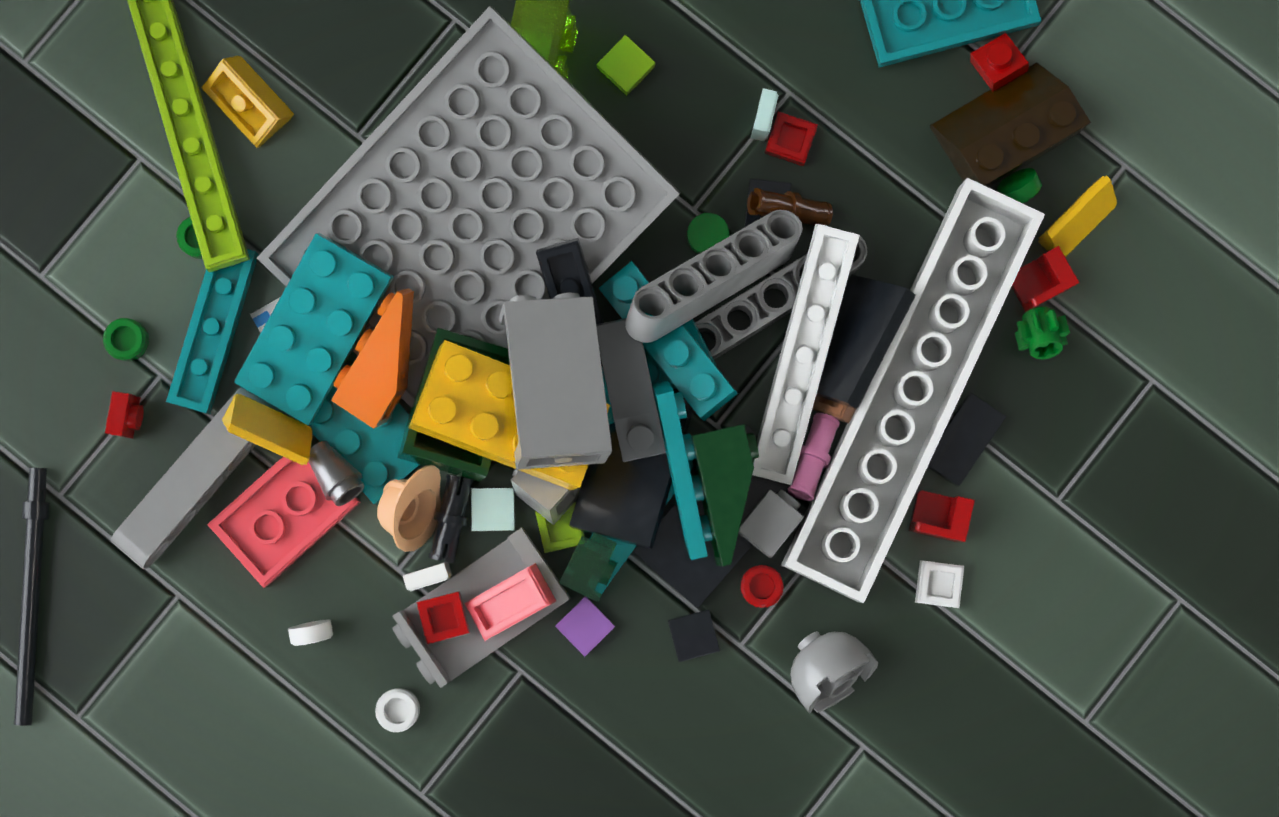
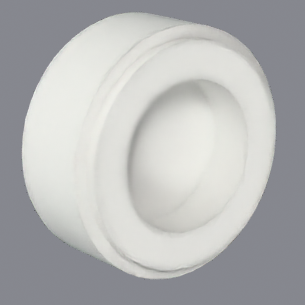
[288,620,333,646]
[375,688,420,732]

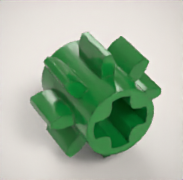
[1015,307,1070,359]

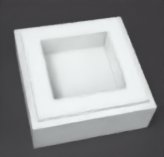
[915,560,964,608]
[403,562,452,591]

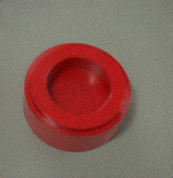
[740,565,784,608]

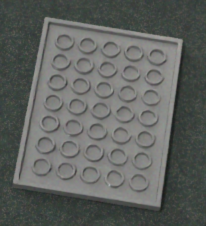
[257,6,681,407]

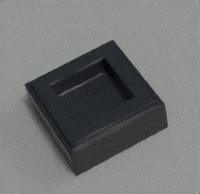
[668,609,720,662]

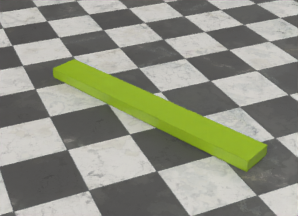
[127,0,250,273]

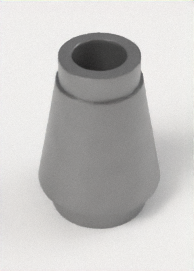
[309,441,364,506]

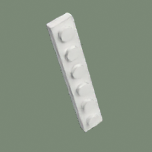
[752,224,860,485]

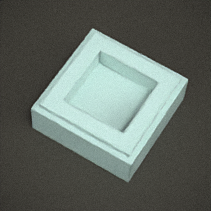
[751,88,779,141]
[471,488,515,531]

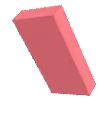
[464,563,556,641]

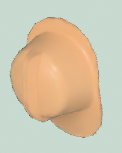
[377,465,441,552]

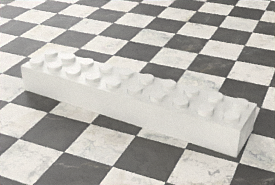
[781,178,1045,603]

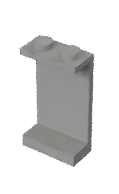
[499,293,612,470]
[392,528,571,688]

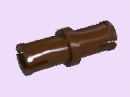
[747,188,833,226]

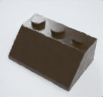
[930,62,1091,188]

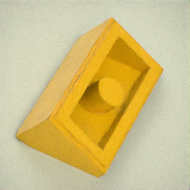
[201,56,294,148]
[1038,175,1117,257]
[222,394,313,465]

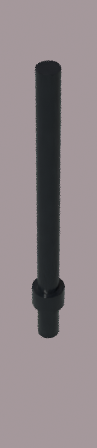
[14,468,50,726]

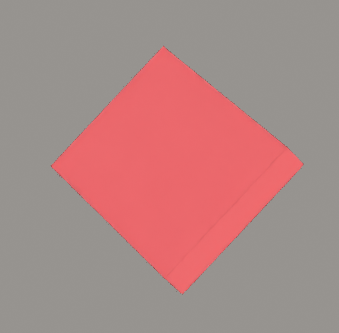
[207,457,361,588]

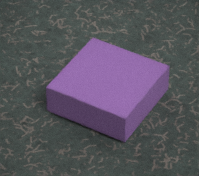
[555,596,615,657]

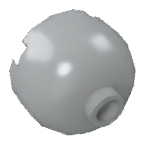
[790,631,878,713]

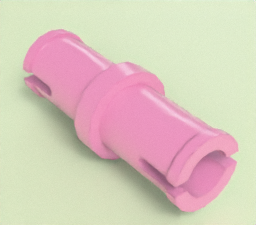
[788,413,840,501]

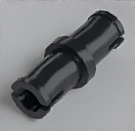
[429,474,474,563]

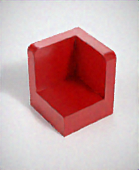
[1011,246,1080,312]
[909,490,975,542]

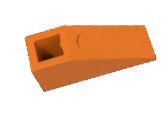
[331,288,414,429]

